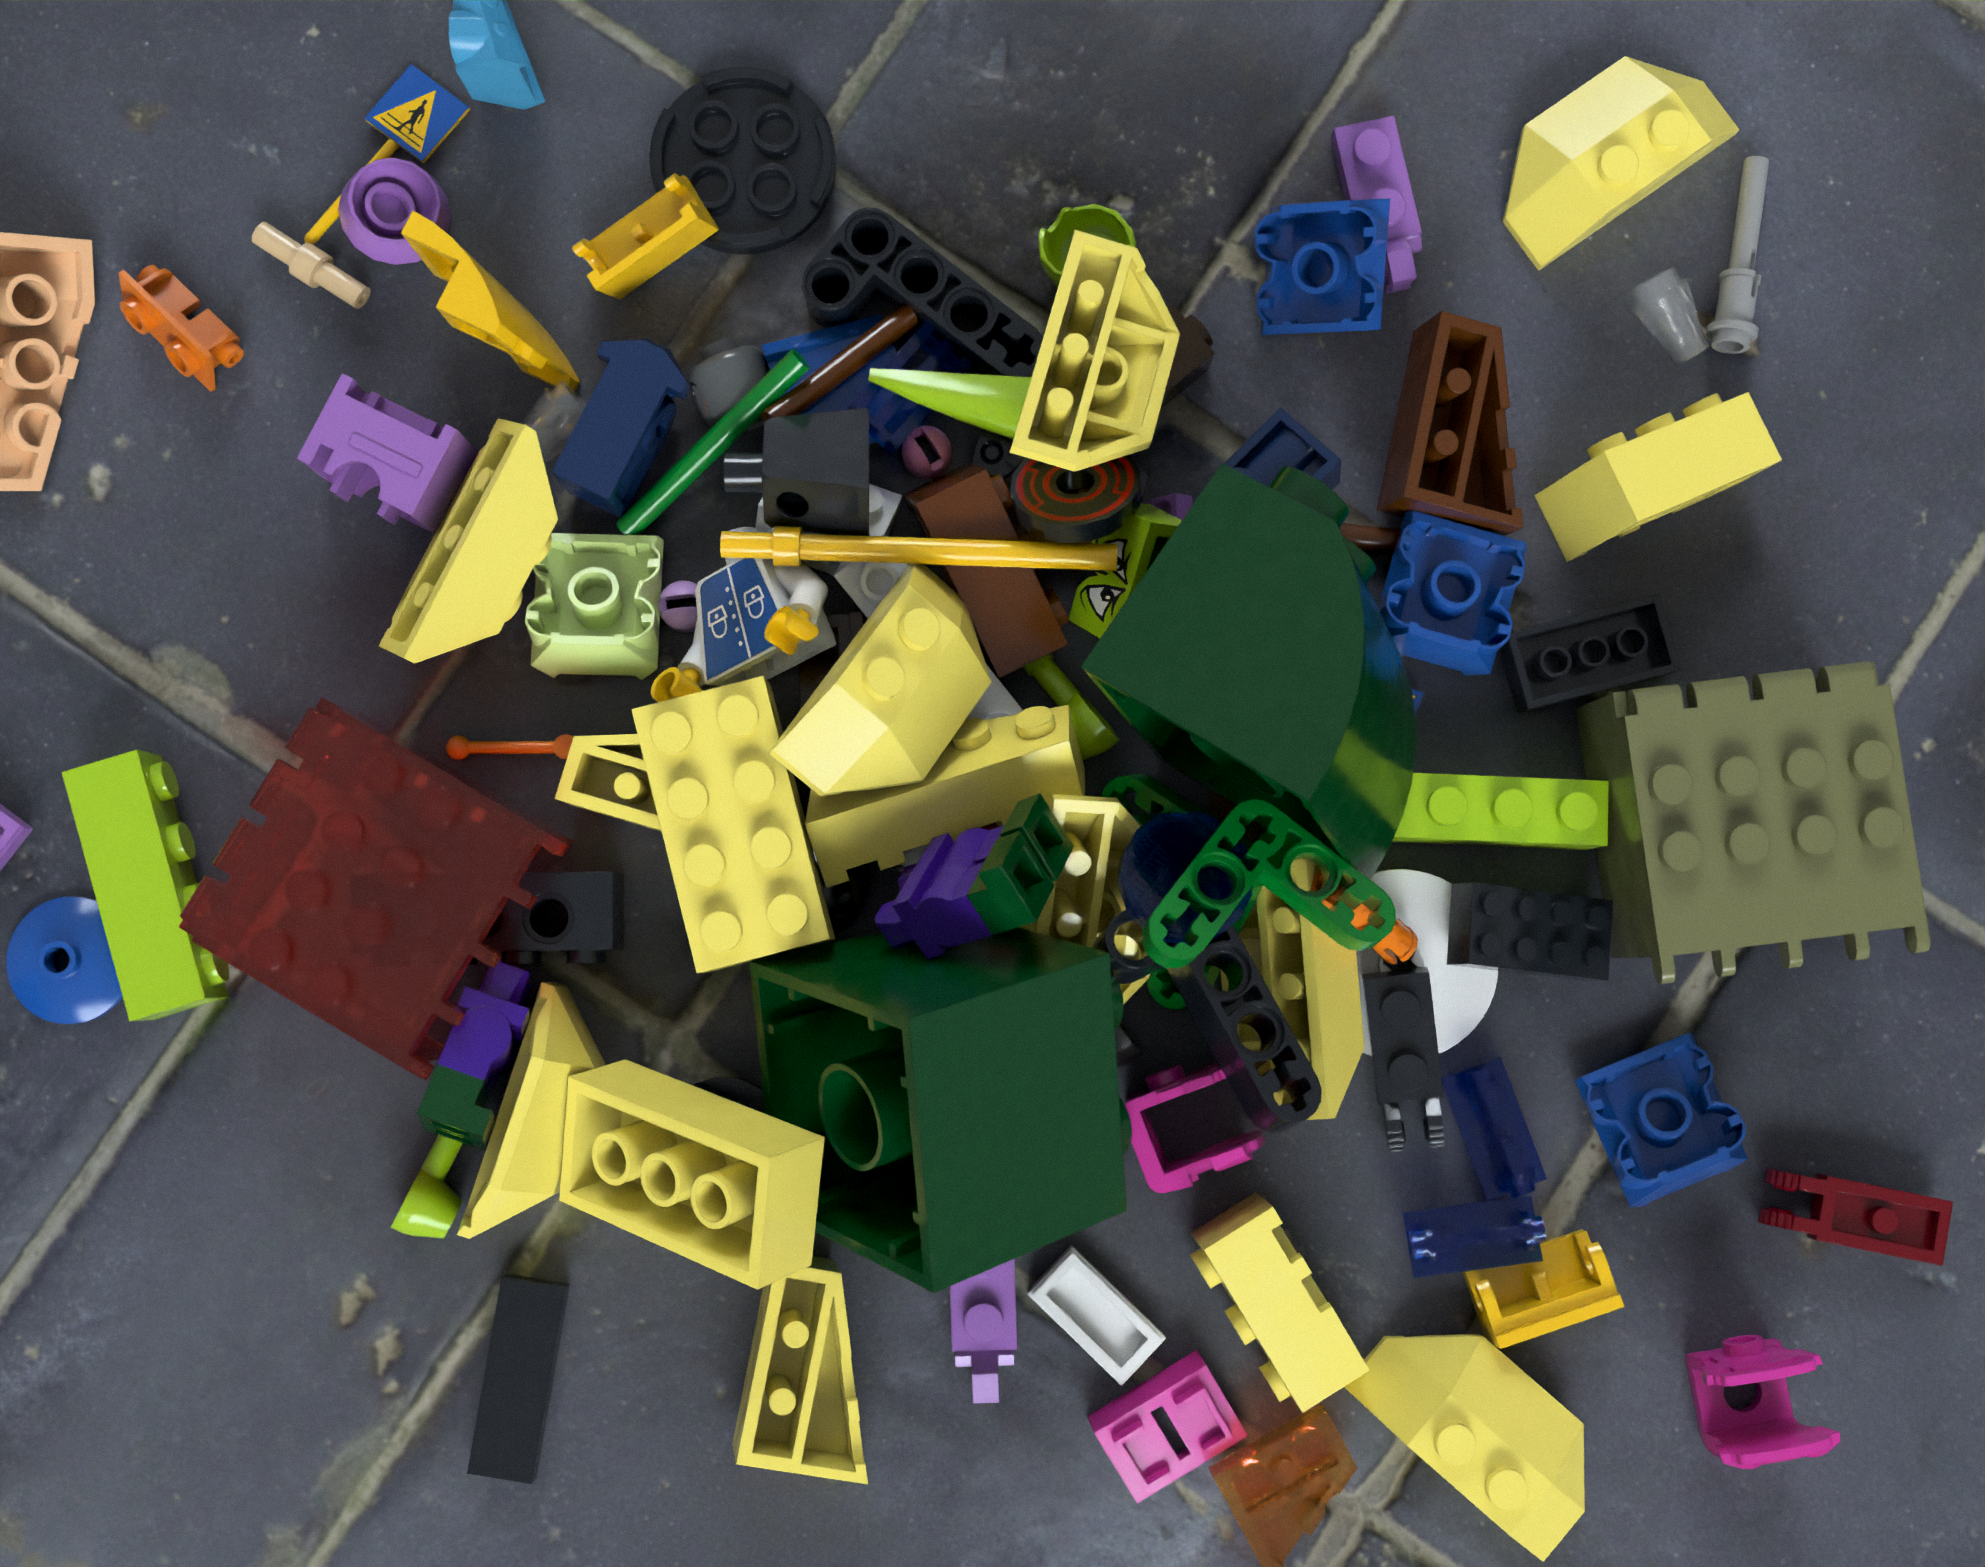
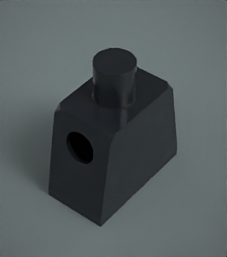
[724,408,869,536]

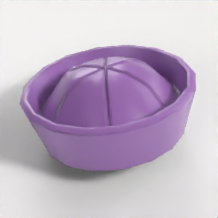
[338,158,451,265]

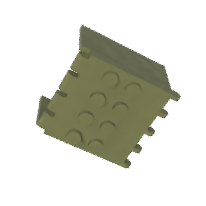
[1576,661,1930,984]

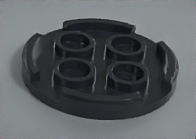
[649,67,837,255]

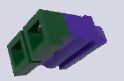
[875,793,1074,959]
[417,960,531,1151]

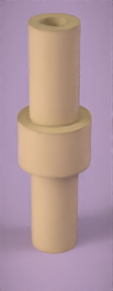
[252,222,371,309]

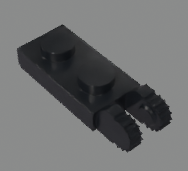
[1362,967,1445,1153]

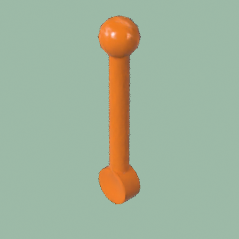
[446,734,574,760]

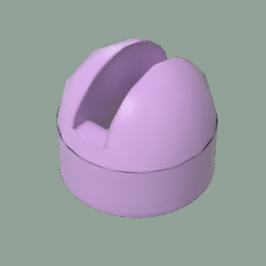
[658,580,698,633]

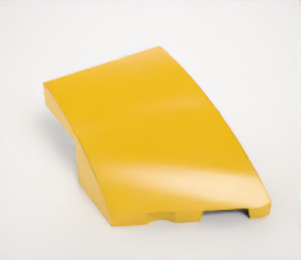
[401,211,580,396]

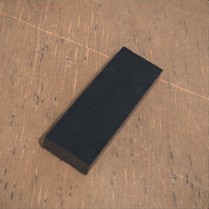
[467,1273,570,1484]

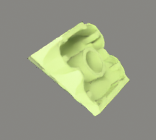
[525,533,664,680]

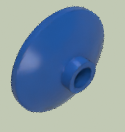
[6,896,123,1024]

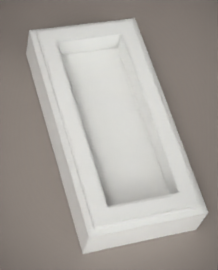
[1027,1244,1166,1386]

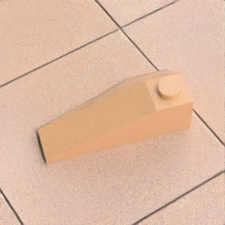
[0,232,95,491]

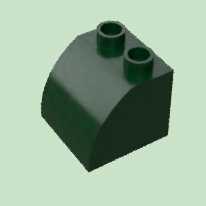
[1081,463,1416,879]
[749,928,1132,1293]

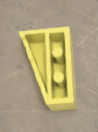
[1534,392,1782,562]
[555,731,784,832]
[1190,1192,1370,1413]
[732,1256,868,1484]

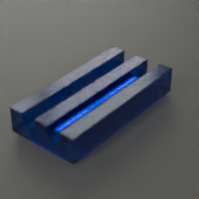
[846,322,972,455]

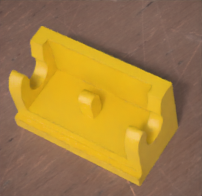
[572,173,719,300]
[1462,1229,1625,1349]

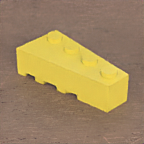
[805,705,1085,888]

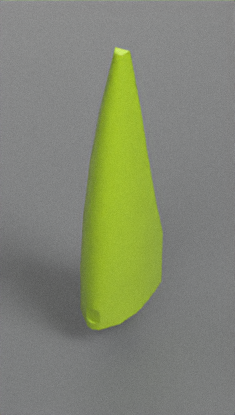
[868,368,1032,439]

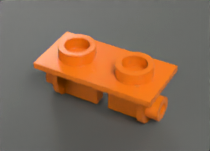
[119,265,244,392]

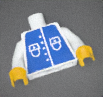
[650,527,836,702]

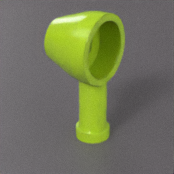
[1023,653,1120,760]
[390,1135,463,1239]

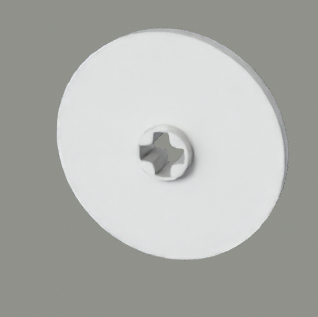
[1356,869,1498,1056]

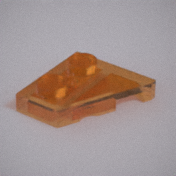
[1208,1403,1357,1567]

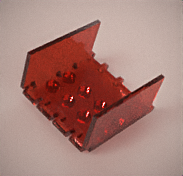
[179,697,575,1080]

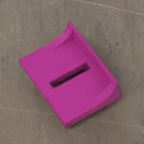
[1087,1350,1248,1504]

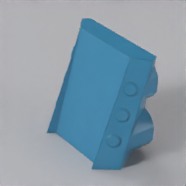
[449,0,545,110]

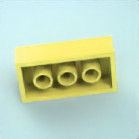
[631,676,835,973]
[559,1059,825,1290]

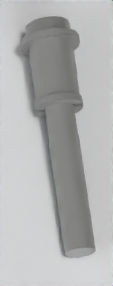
[1706,156,1769,354]

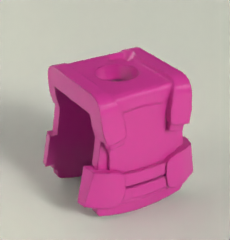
[1124,1062,1266,1193]
[1685,1335,1840,1469]

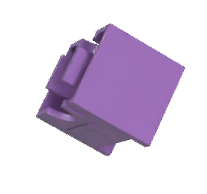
[297,373,479,534]

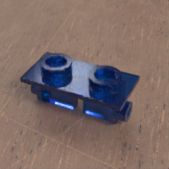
[1442,1057,1547,1201]
[1402,1196,1546,1278]

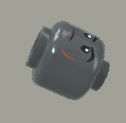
[687,337,770,433]

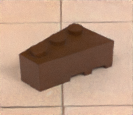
[1377,311,1523,536]
[902,462,1069,678]

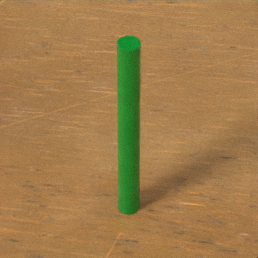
[616,349,810,535]

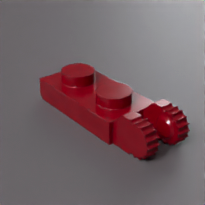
[1758,1168,1953,1266]

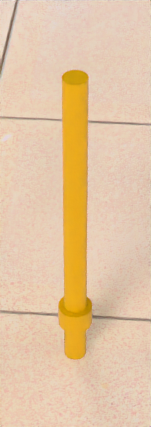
[720,526,1117,571]

